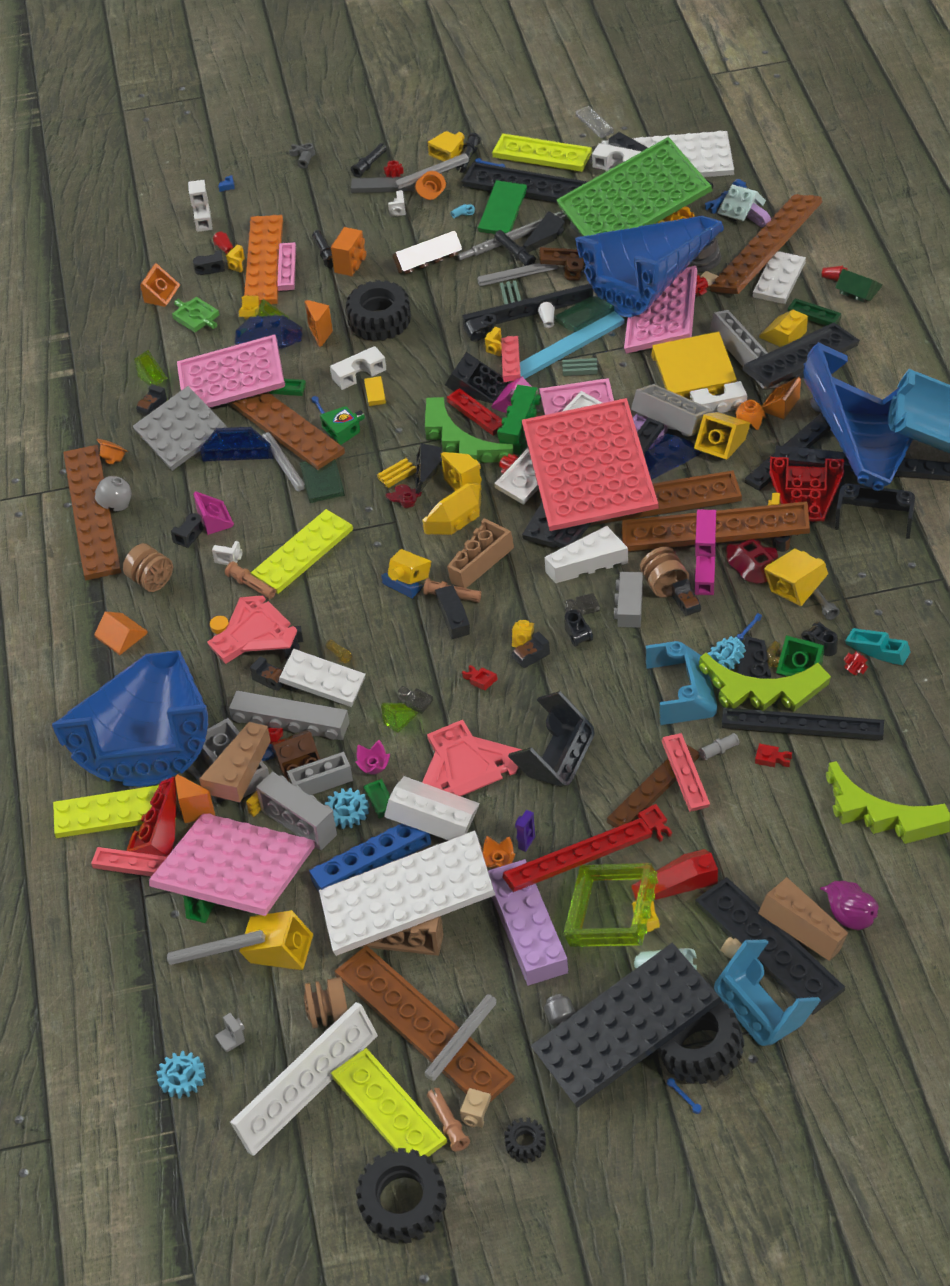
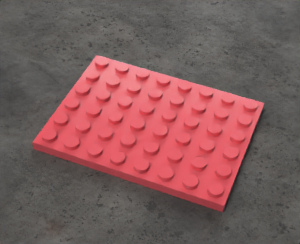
[522,398,659,531]

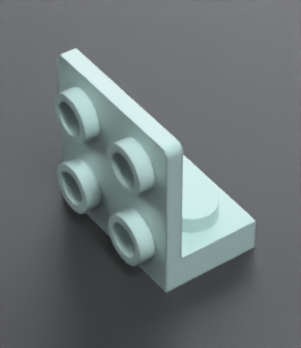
[718,185,766,221]

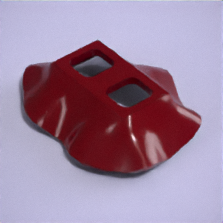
[727,539,779,584]

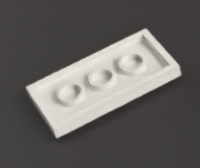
[753,252,806,304]
[279,649,366,707]

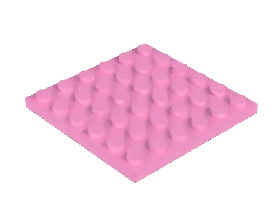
[149,814,315,916]

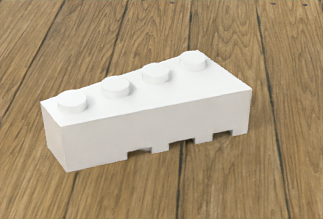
[545,526,628,583]

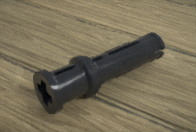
[456,133,481,173]
[351,143,387,178]
[312,230,334,268]
[494,230,536,266]

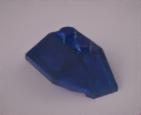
[235,315,303,348]
[200,427,273,462]
[644,434,701,480]

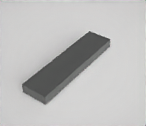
[351,177,415,193]

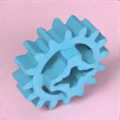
[707,636,746,670]
[325,788,369,829]
[157,1051,206,1099]

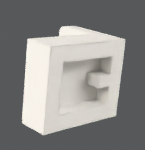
[388,190,406,217]
[212,541,242,565]

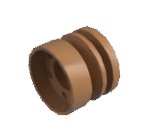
[123,543,173,592]
[640,547,689,597]
[304,977,347,1029]

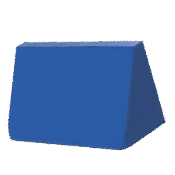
[382,572,423,598]

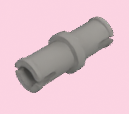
[699,733,740,760]

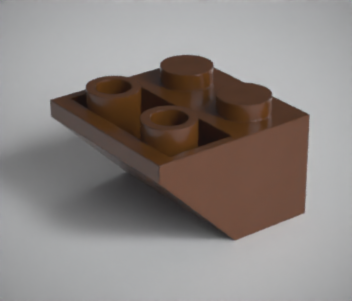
[270,730,320,782]

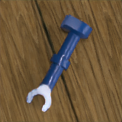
[705,179,747,214]

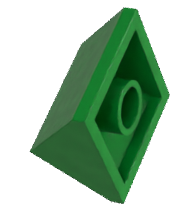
[776,635,824,676]

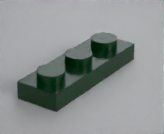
[787,298,842,326]

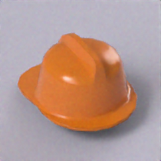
[415,171,446,200]
[97,439,128,465]

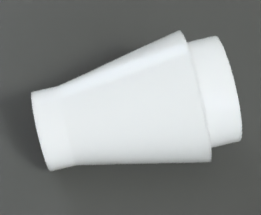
[538,302,555,328]

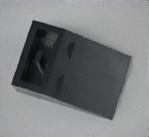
[445,352,508,404]

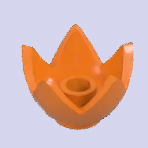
[735,400,766,430]
[483,836,515,869]

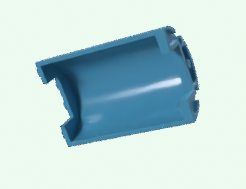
[888,369,950,454]

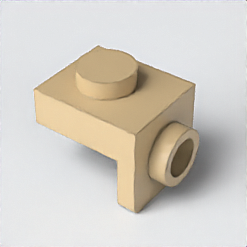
[460,1088,491,1128]

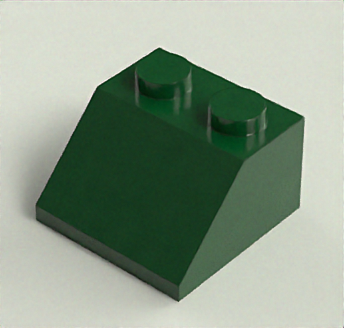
[835,269,883,302]

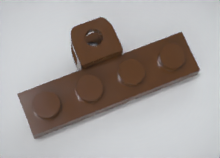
[539,247,586,281]

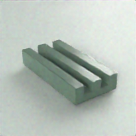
[500,280,521,305]
[562,358,598,376]

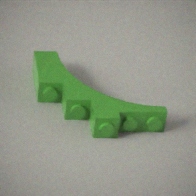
[425,397,514,463]

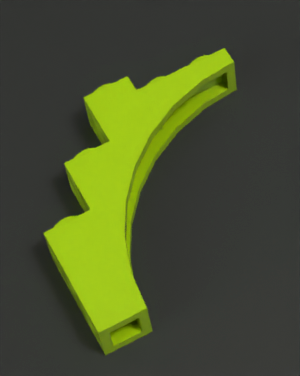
[699,653,831,712]
[826,761,950,844]

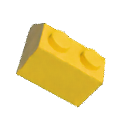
[759,310,808,347]
[441,452,482,491]

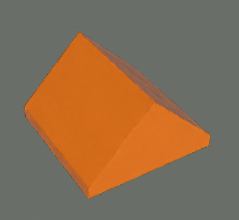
[140,263,180,307]
[305,300,333,347]
[762,377,801,419]
[94,611,148,655]
[175,774,215,823]

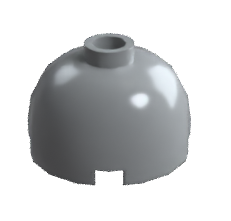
[95,476,132,511]

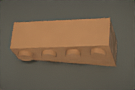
[447,518,514,588]
[199,722,271,802]
[758,877,848,961]
[360,916,444,956]

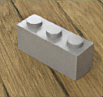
[614,572,643,627]
[287,752,353,795]

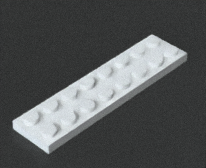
[494,391,602,505]
[230,1002,378,1156]

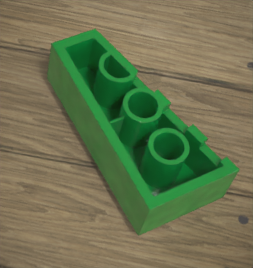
[497,384,541,455]

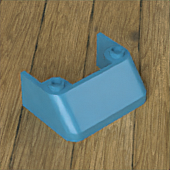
[646,641,717,725]
[714,939,821,1046]

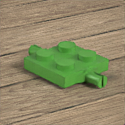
[172,297,220,332]

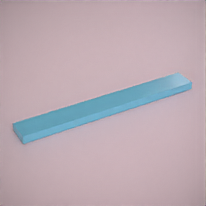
[520,311,625,379]

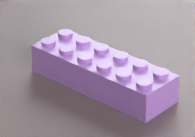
[488,859,568,986]

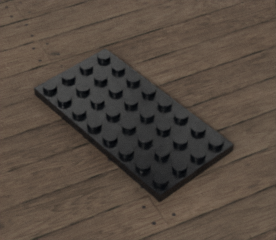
[531,942,722,1108]

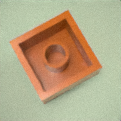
[331,227,366,276]

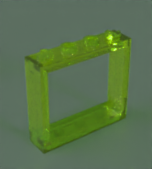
[563,863,658,947]

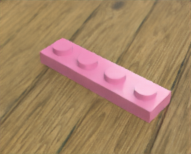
[278,242,296,291]

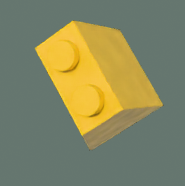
[694,412,750,459]
[764,548,828,606]
[239,910,313,970]

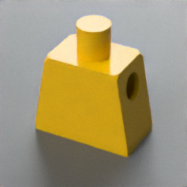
[427,131,465,161]
[388,549,431,584]

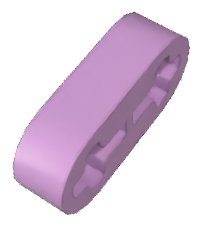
[747,203,771,227]

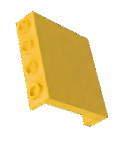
[652,332,737,399]

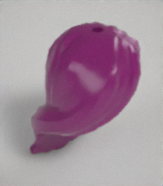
[820,881,879,930]

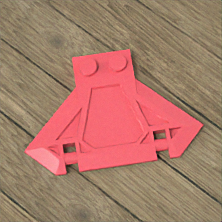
[207,595,297,664]
[422,720,522,796]

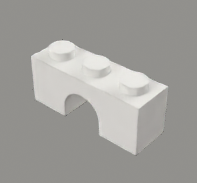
[592,143,641,170]
[188,180,213,232]
[330,346,386,390]
[690,381,747,413]

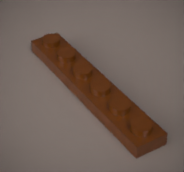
[607,744,700,828]

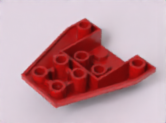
[770,457,844,522]

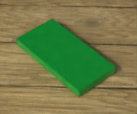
[478,180,527,234]

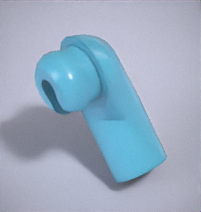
[450,204,475,218]

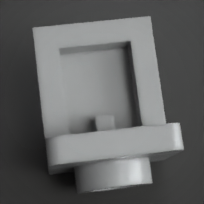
[216,1013,245,1052]

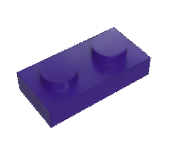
[515,810,535,852]

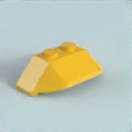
[422,483,481,535]

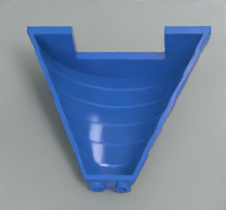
[575,216,724,317]
[803,342,913,491]
[52,650,208,787]

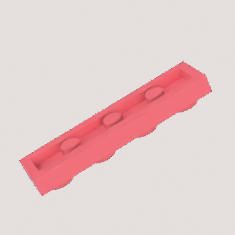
[501,336,521,382]
[661,733,710,812]
[91,847,167,877]

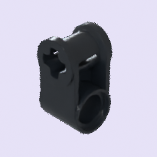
[464,314,497,342]
[564,609,593,647]
[801,621,838,656]

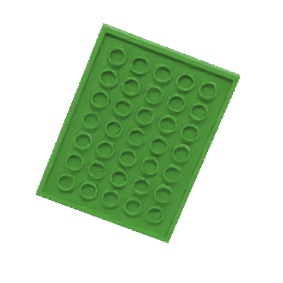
[557,136,713,236]

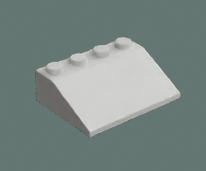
[384,776,480,840]

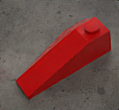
[126,777,177,857]
[631,849,718,901]

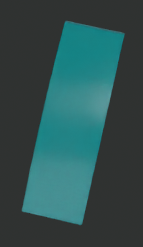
[845,628,911,665]

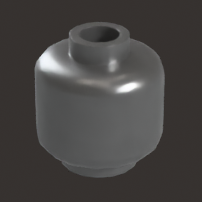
[544,994,576,1026]

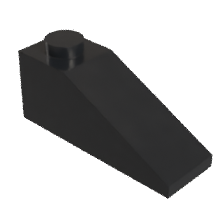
[523,211,565,253]
[416,443,442,494]
[435,585,470,640]

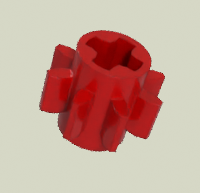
[384,160,404,178]
[695,275,708,297]
[499,454,519,474]
[844,651,869,675]

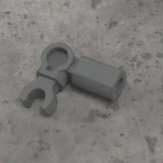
[289,143,315,168]

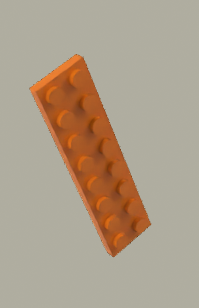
[244,215,283,305]

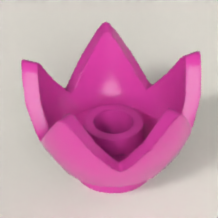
[355,740,390,775]

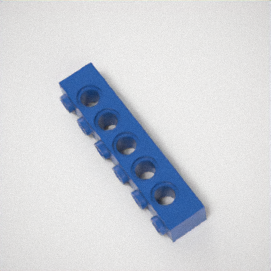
[309,823,431,894]

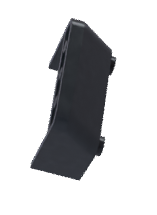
[835,484,916,539]
[508,691,594,787]

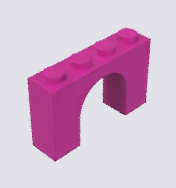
[695,510,716,595]

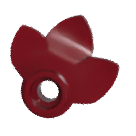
[385,484,422,508]

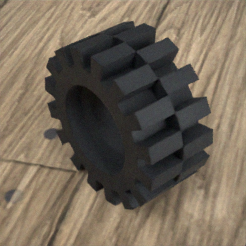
[504,1118,546,1163]

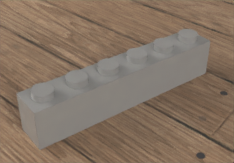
[710,310,779,389]
[229,691,349,740]

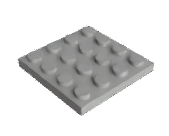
[133,386,228,471]

